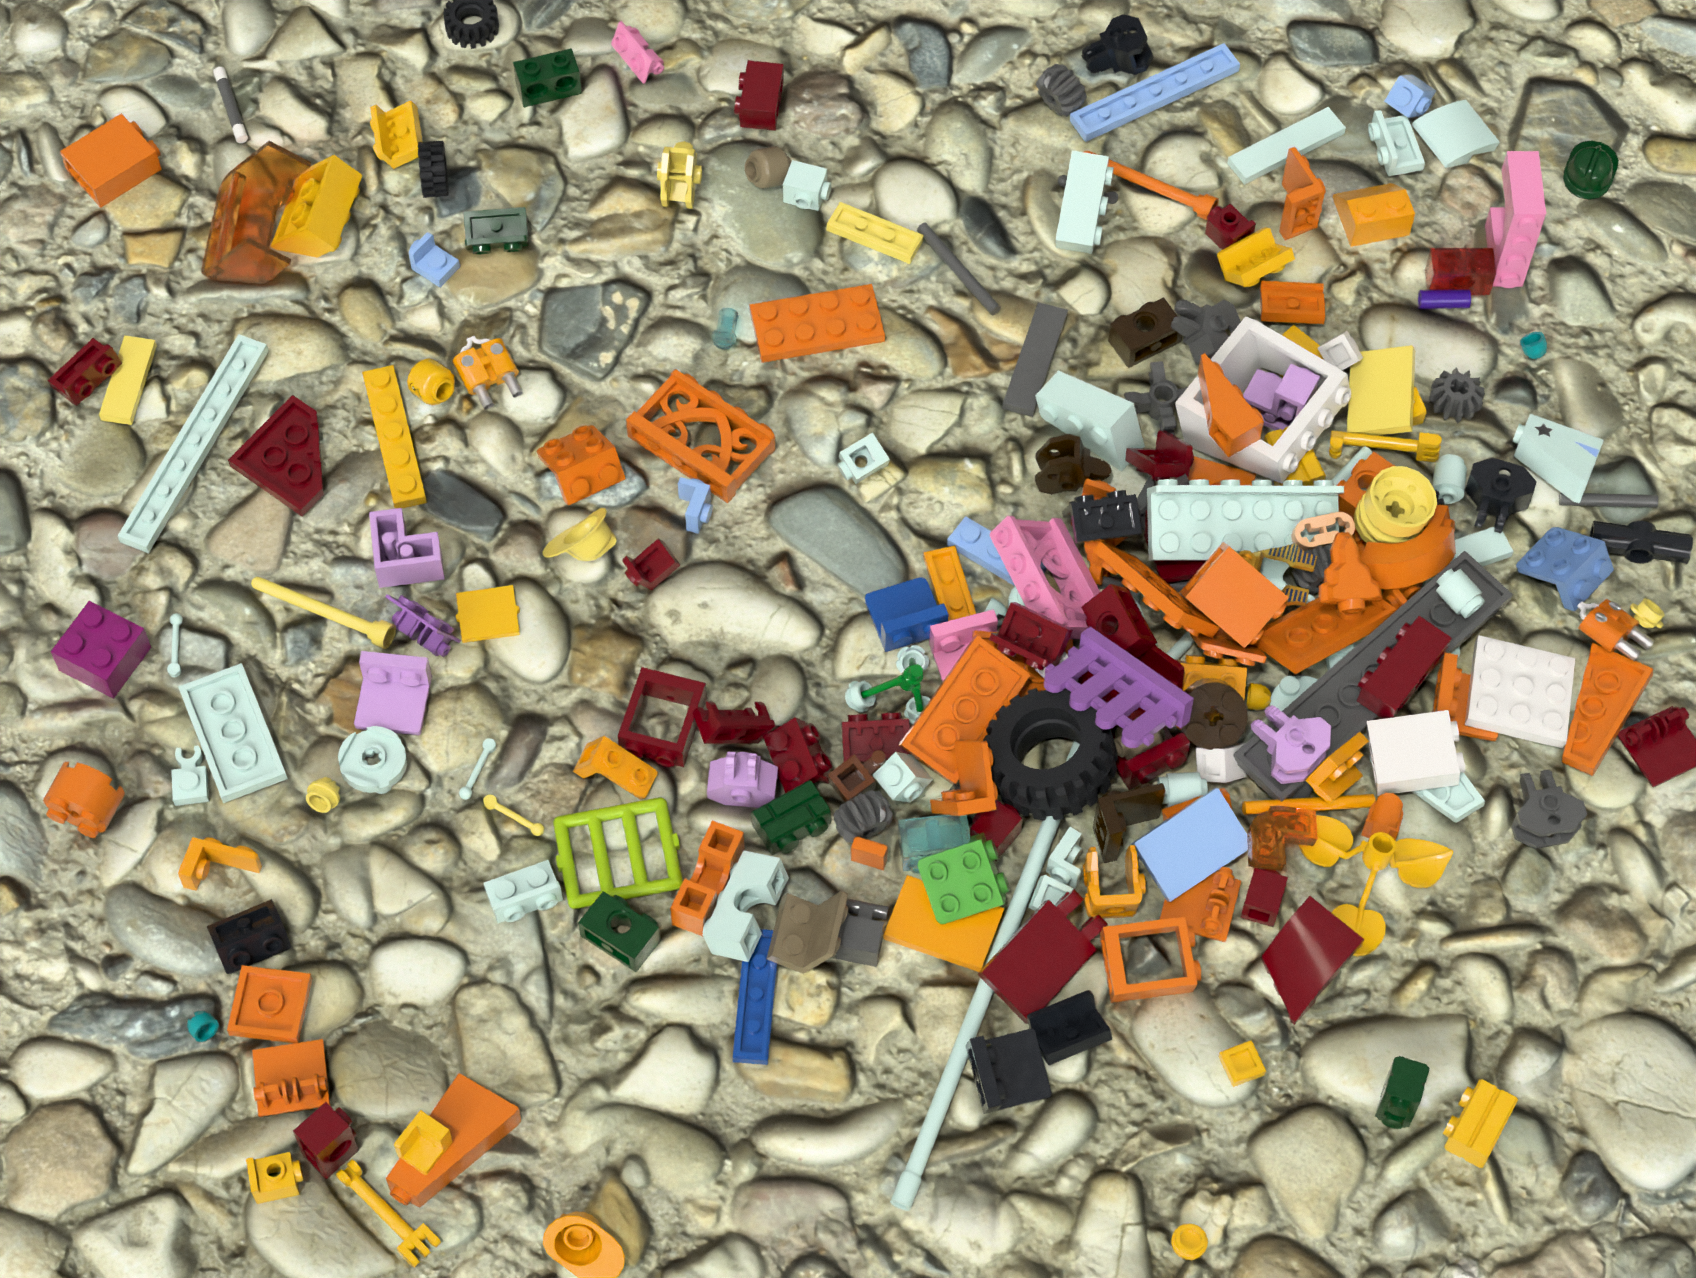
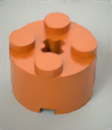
[43,762,125,838]

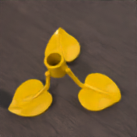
[1296,811,1453,956]

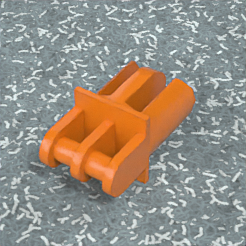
[1361,793,1403,841]

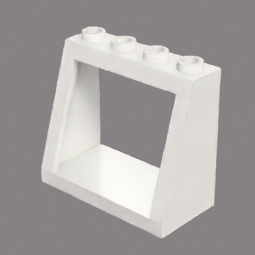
[1175,316,1351,483]

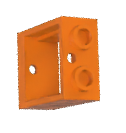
[1099,916,1201,1003]

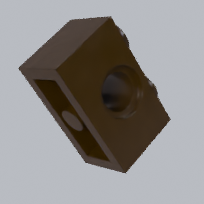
[1108,297,1182,368]

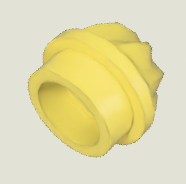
[306,777,340,813]

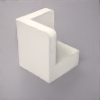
[1196,743,1248,783]

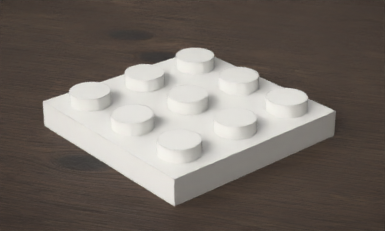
[1464,635,1575,749]

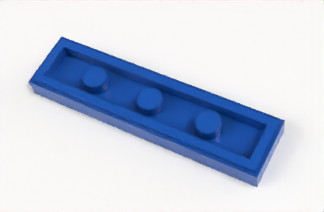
[733,929,777,1065]

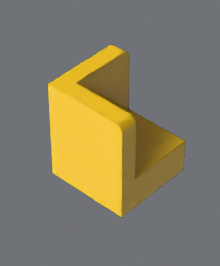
[394,1110,453,1175]

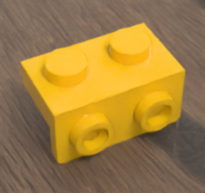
[370,101,423,169]
[1217,227,1295,287]

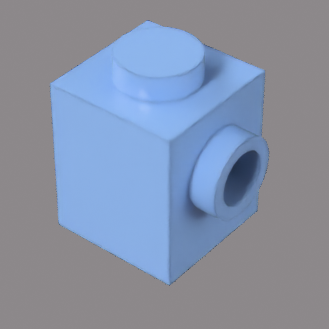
[1384,74,1436,118]

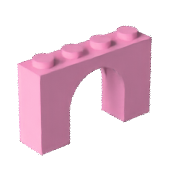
[1485,151,1546,288]

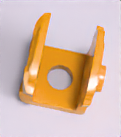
[1082,845,1146,919]

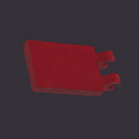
[977,889,1108,1024]

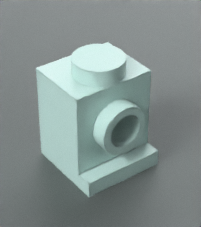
[837,432,890,484]

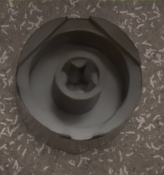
[1181,678,1248,750]

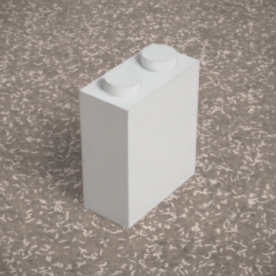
[1367,710,1465,796]

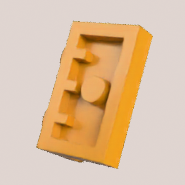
[1306,732,1369,804]

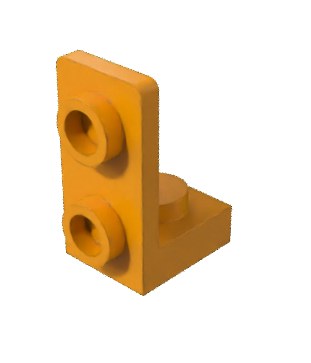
[573,736,658,799]
[178,837,262,891]

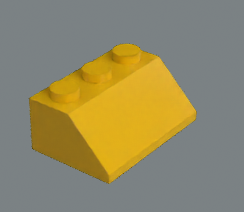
[271,155,362,258]

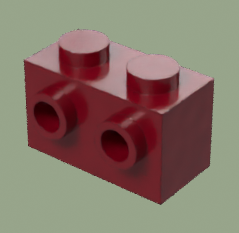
[734,60,784,131]

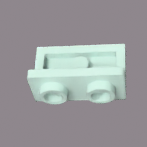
[1368,110,1425,176]

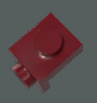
[622,538,680,590]

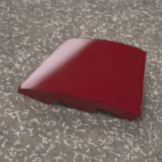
[1261,896,1364,1025]

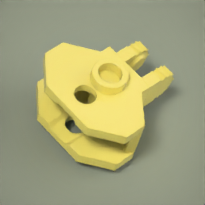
[657,141,702,209]

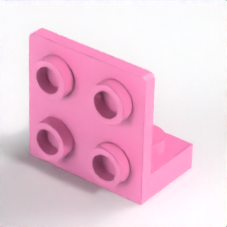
[929,609,998,682]

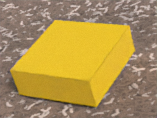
[1218,1040,1266,1087]

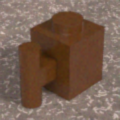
[828,750,886,803]

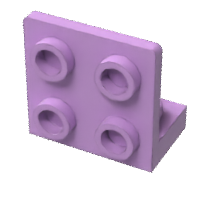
[354,651,432,735]

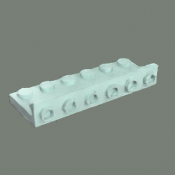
[1147,479,1344,561]

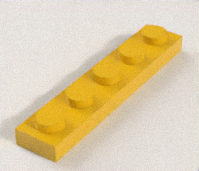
[362,365,427,509]

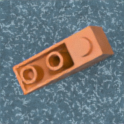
[1198,353,1264,457]

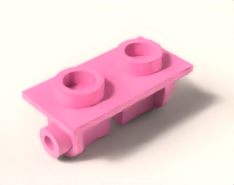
[611,21,664,84]

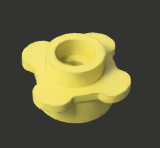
[1630,598,1665,629]

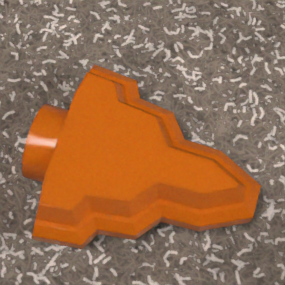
[1319,532,1383,614]

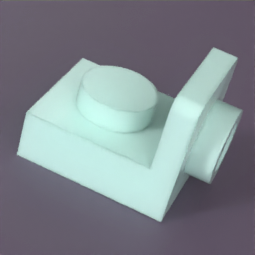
[1046,827,1083,888]

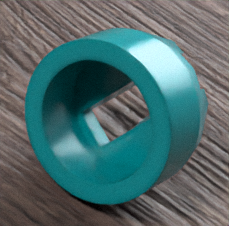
[1520,332,1548,360]
[187,1011,219,1042]

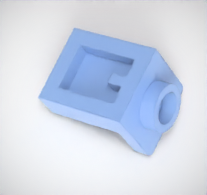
[409,232,460,288]

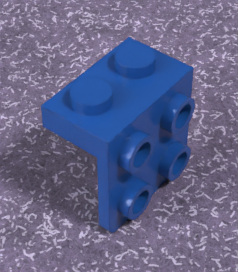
[865,577,949,652]

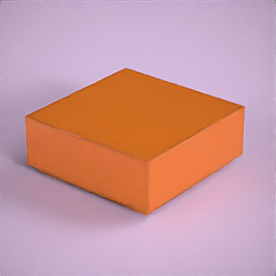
[851,836,888,871]

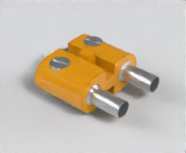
[452,336,523,410]

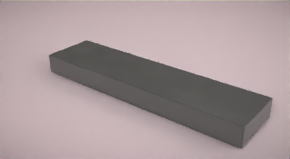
[1002,302,1068,417]

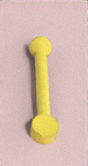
[483,795,544,836]

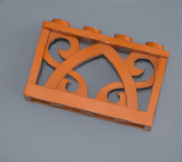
[626,369,775,503]

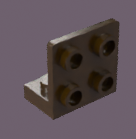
[1092,783,1166,863]

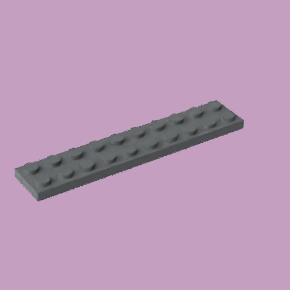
[1233,551,1513,802]

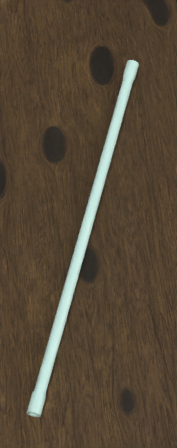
[890,741,1080,1211]

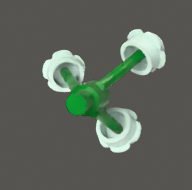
[845,645,930,725]

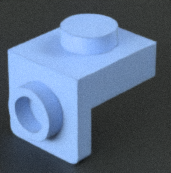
[678,477,713,534]

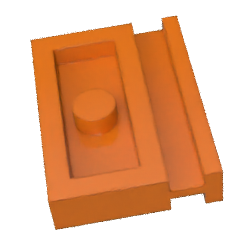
[1260,281,1325,324]

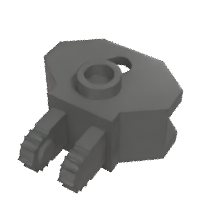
[1171,300,1241,365]
[1511,769,1587,849]

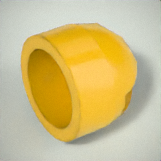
[1246,683,1271,710]

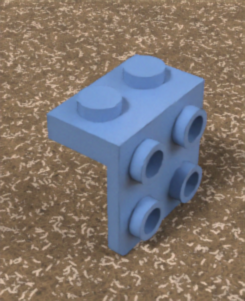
[1516,527,1614,612]

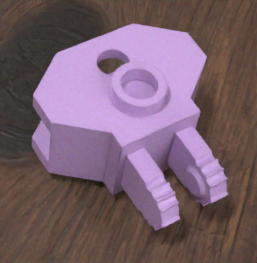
[1250,705,1331,784]
[707,751,778,808]

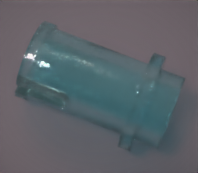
[712,308,739,349]

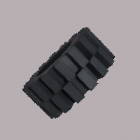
[443,0,499,49]
[418,141,449,198]

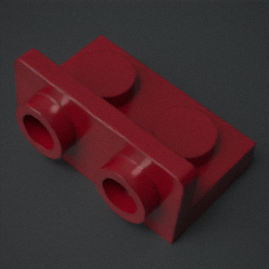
[841,712,911,762]

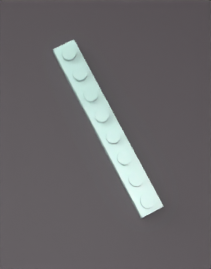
[118,334,268,553]

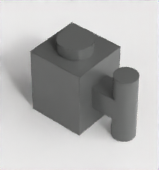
[836,899,889,967]

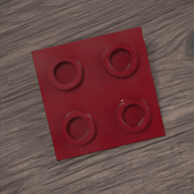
[1617,706,1696,788]

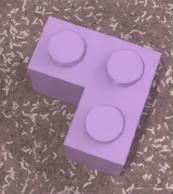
[1243,364,1320,430]
[369,508,445,588]

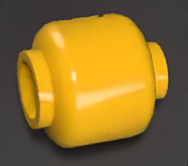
[407,358,455,405]

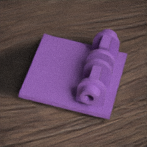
[385,594,461,657]

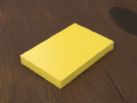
[1347,345,1416,435]

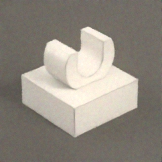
[1318,331,1363,370]

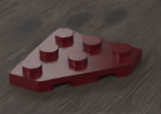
[228,395,324,517]

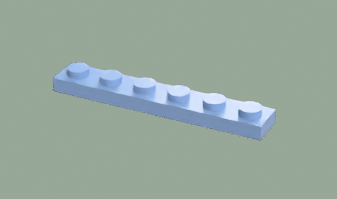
[1070,43,1240,142]

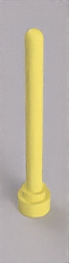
[251,577,396,649]

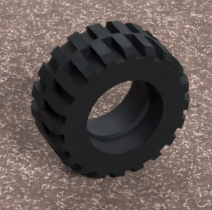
[983,688,1118,820]

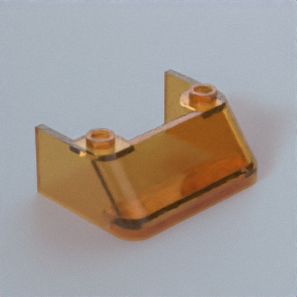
[201,140,311,284]

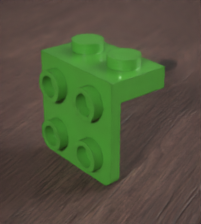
[917,832,1010,924]

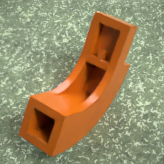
[1360,505,1456,589]

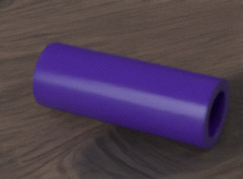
[1418,290,1471,309]

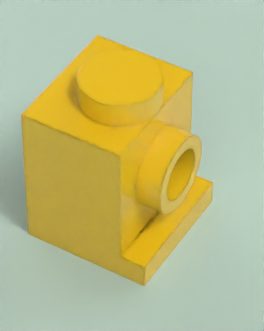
[246,1152,304,1204]

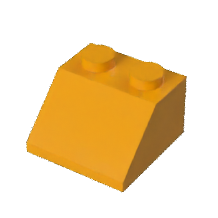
[1332,183,1415,247]

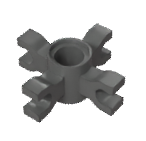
[1124,361,1189,436]

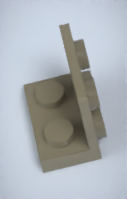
[766,891,848,974]

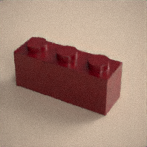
[1357,616,1452,719]

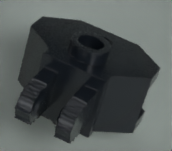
[1081,14,1154,75]
[1465,457,1537,533]

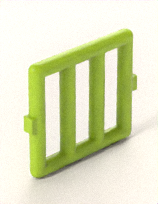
[553,797,683,909]

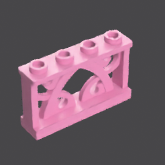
[990,516,1117,639]

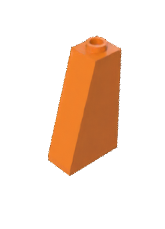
[386,1073,521,1208]

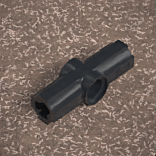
[1589,521,1693,564]

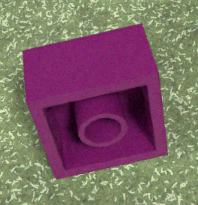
[51,601,152,699]

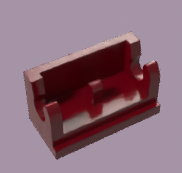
[692,701,775,744]

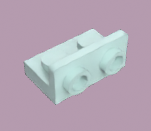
[483,860,563,923]

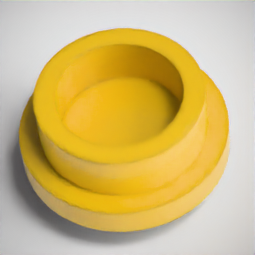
[1171,1223,1208,1260]

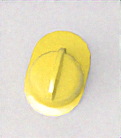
[542,508,617,561]

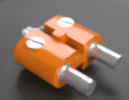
[1577,599,1654,661]

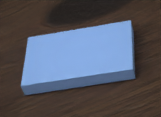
[1131,788,1254,902]

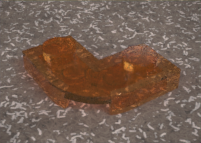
[1247,805,1318,871]

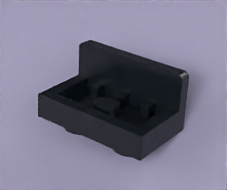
[1027,990,1112,1066]

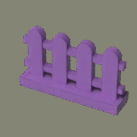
[1044,627,1194,748]

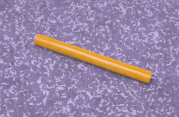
[1242,794,1375,815]

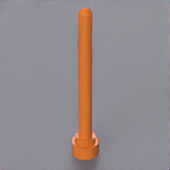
[1084,151,1219,220]

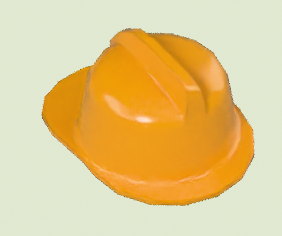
[543,1211,625,1278]

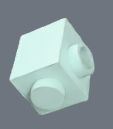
[783,160,831,211]
[873,752,933,803]

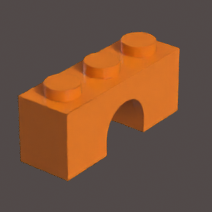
[670,820,745,937]

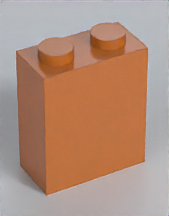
[60,113,162,208]
[1180,542,1289,648]

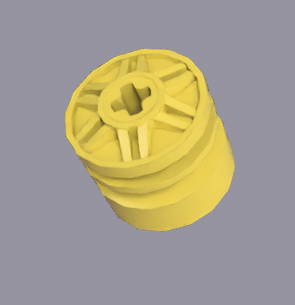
[1354,466,1437,543]

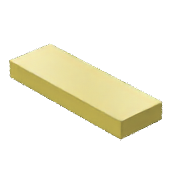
[827,202,923,264]
[99,335,157,425]

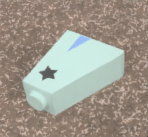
[1512,414,1604,503]

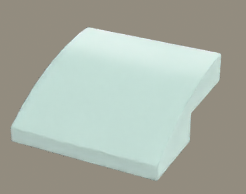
[1412,99,1500,168]

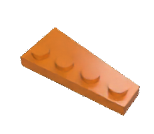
[1562,642,1654,776]

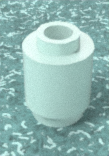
[1432,454,1467,504]
[1436,569,1485,619]
[1157,772,1208,807]

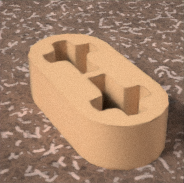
[1291,512,1355,551]

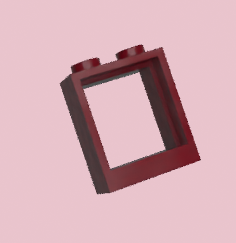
[618,667,707,767]

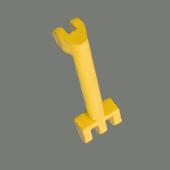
[1329,430,1442,462]
[336,1159,441,1268]

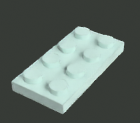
[178,663,288,803]

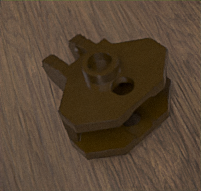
[1035,434,1112,495]

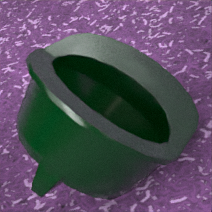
[1563,140,1619,200]

